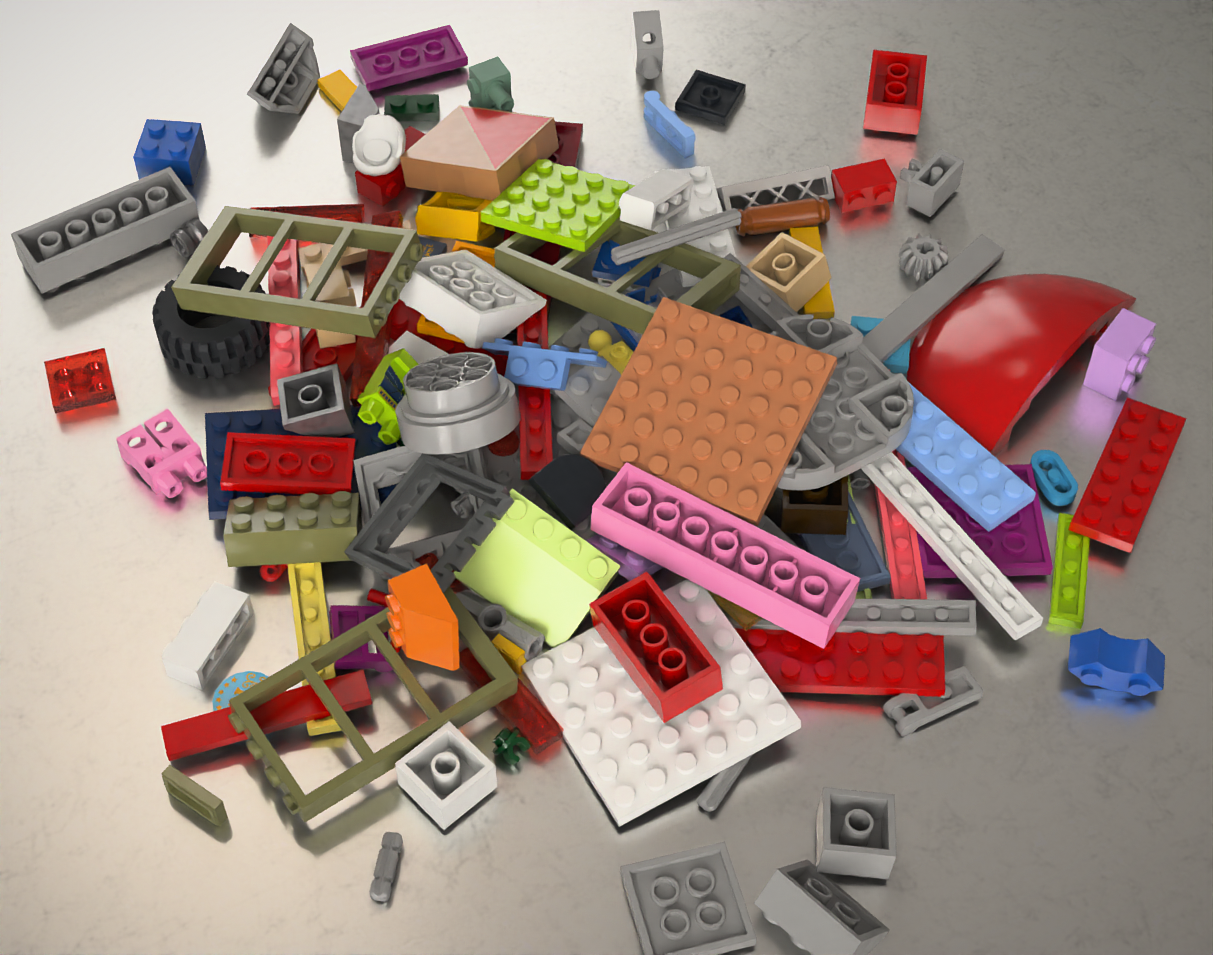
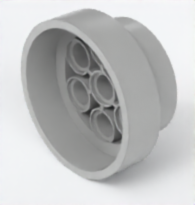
[395,352,521,455]

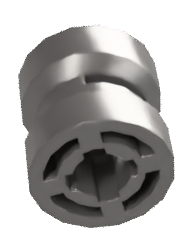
[170,218,208,258]

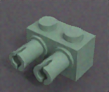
[467,56,515,112]

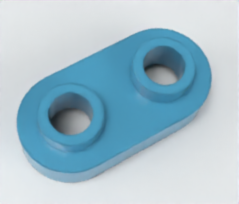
[1030,450,1078,506]

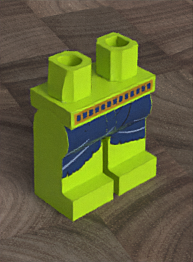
[357,348,419,445]

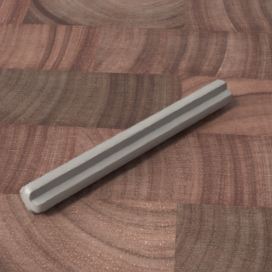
[611,208,741,265]

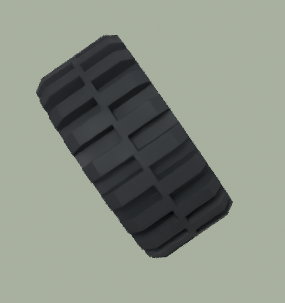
[152,265,270,379]

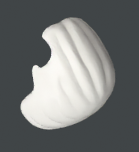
[352,114,406,176]

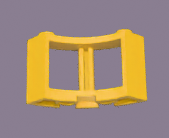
[415,192,495,242]

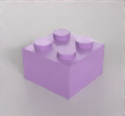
[1083,308,1156,401]

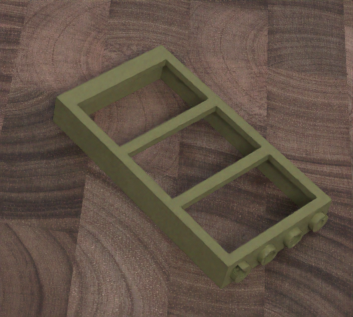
[171,206,424,338]
[494,218,741,335]
[228,586,518,823]

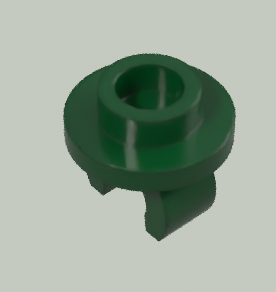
[492,726,531,765]

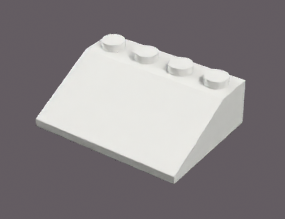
[399,249,547,349]

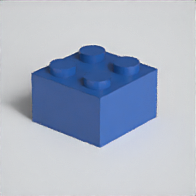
[133,119,206,186]

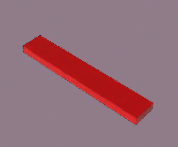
[161,670,373,761]

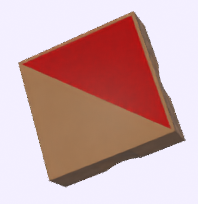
[400,105,559,200]

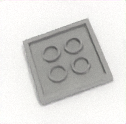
[620,841,757,955]

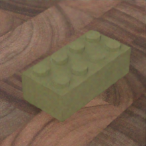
[223,491,362,567]

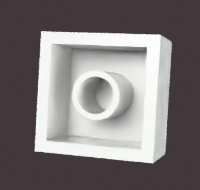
[395,721,497,830]

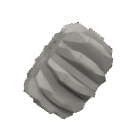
[899,233,948,281]

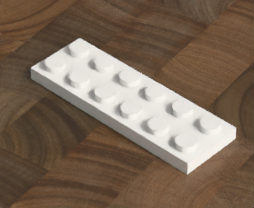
[654,166,737,287]

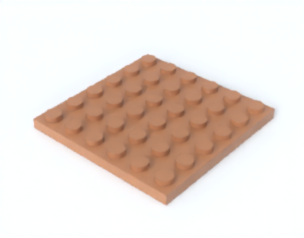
[580,297,838,526]

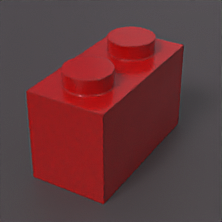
[831,158,897,213]

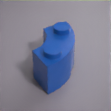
[1068,628,1165,696]

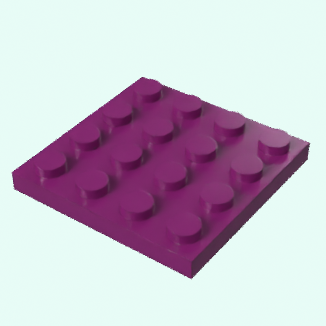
[906,464,1053,578]

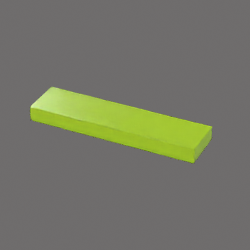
[1048,513,1090,629]

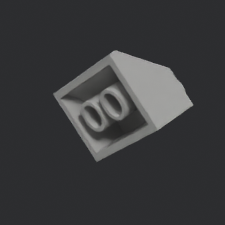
[754,859,890,955]

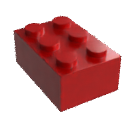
[863,50,927,135]

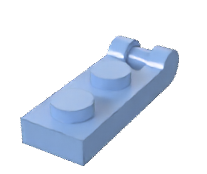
[644,91,696,158]

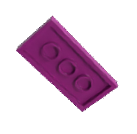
[350,24,468,91]

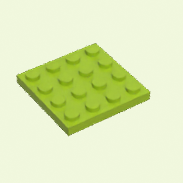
[481,159,635,252]

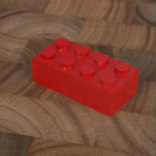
[589,572,723,723]

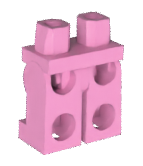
[116,409,207,498]

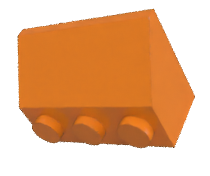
[385,563,460,671]

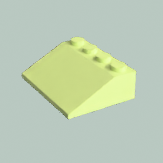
[453,488,620,648]

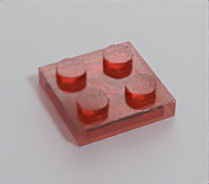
[44,348,117,414]

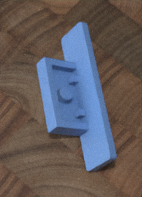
[482,338,607,391]

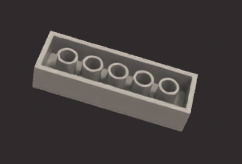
[10,167,199,293]

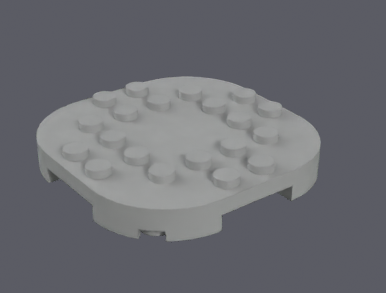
[769,314,914,490]

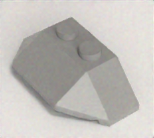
[246,22,321,114]

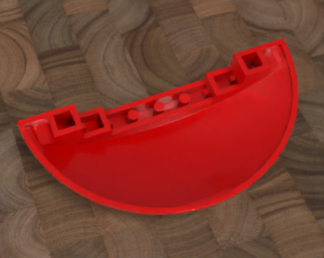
[907,274,1136,457]

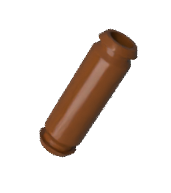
[735,197,830,237]

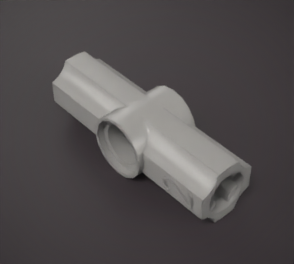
[456,589,545,661]

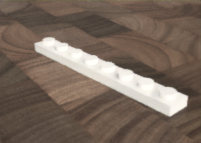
[861,452,1043,640]

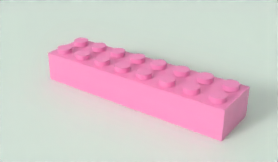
[591,462,860,649]

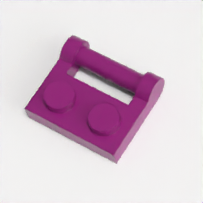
[329,605,393,673]

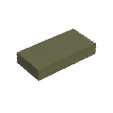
[161,764,228,827]

